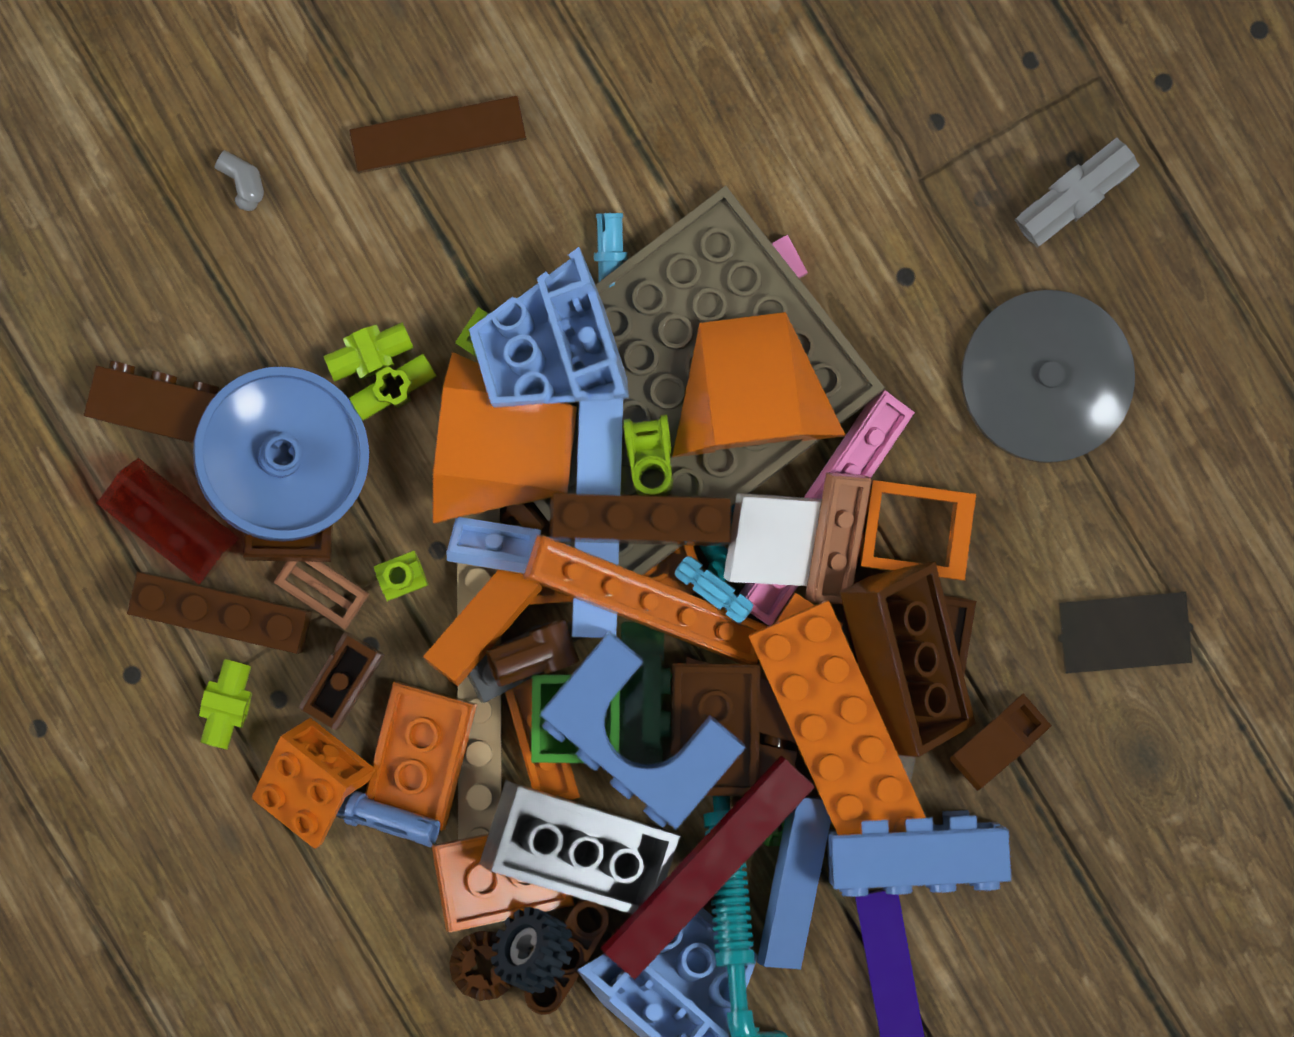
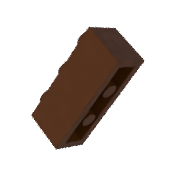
[84,360,219,443]

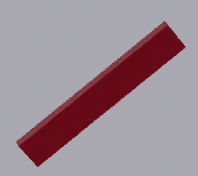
[601,755,815,980]

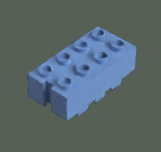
[827,810,1011,897]

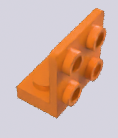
[252,717,375,849]

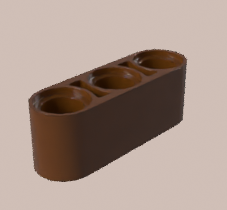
[525,899,609,1015]

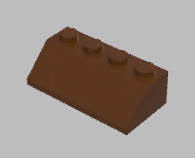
[840,562,976,757]

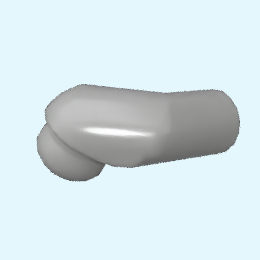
[215,150,264,211]

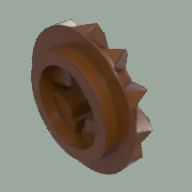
[449,931,513,1001]

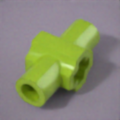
[323,322,414,382]
[349,354,437,421]
[373,550,428,601]
[199,659,252,750]

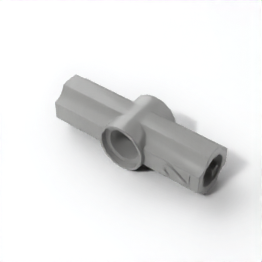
[1015,138,1140,248]

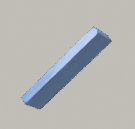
[757,796,831,970]

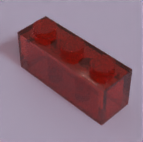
[97,458,240,585]

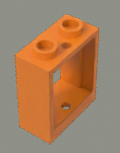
[858,480,976,581]

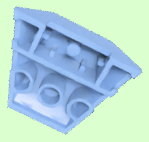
[469,247,629,407]
[577,908,758,1037]

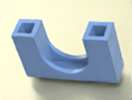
[540,631,745,829]

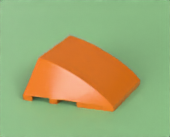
[672,312,845,458]
[433,352,577,524]

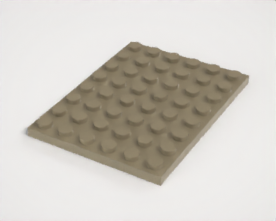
[534,186,885,575]

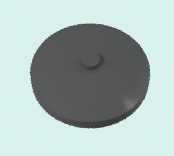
[961,290,1135,463]

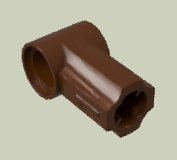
[486,619,579,686]

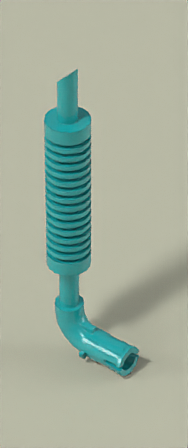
[703,796,788,1037]

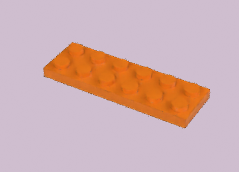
[748,600,926,835]

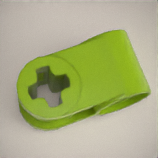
[624,414,673,497]

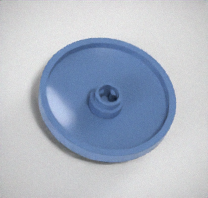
[193,367,369,541]

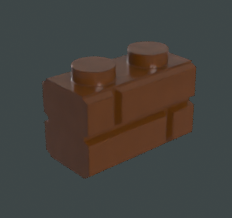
[298,632,385,730]

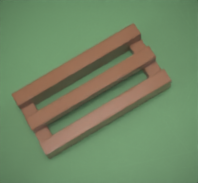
[273,561,370,630]

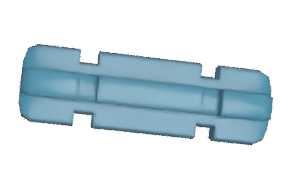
[674,556,754,623]

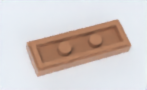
[805,472,871,604]

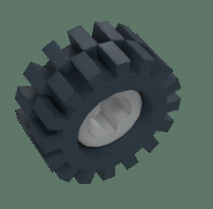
[491,907,573,994]

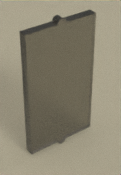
[1057,592,1194,674]

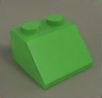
[531,674,620,763]

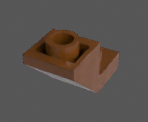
[949,693,1052,791]

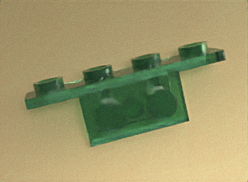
[619,621,672,764]

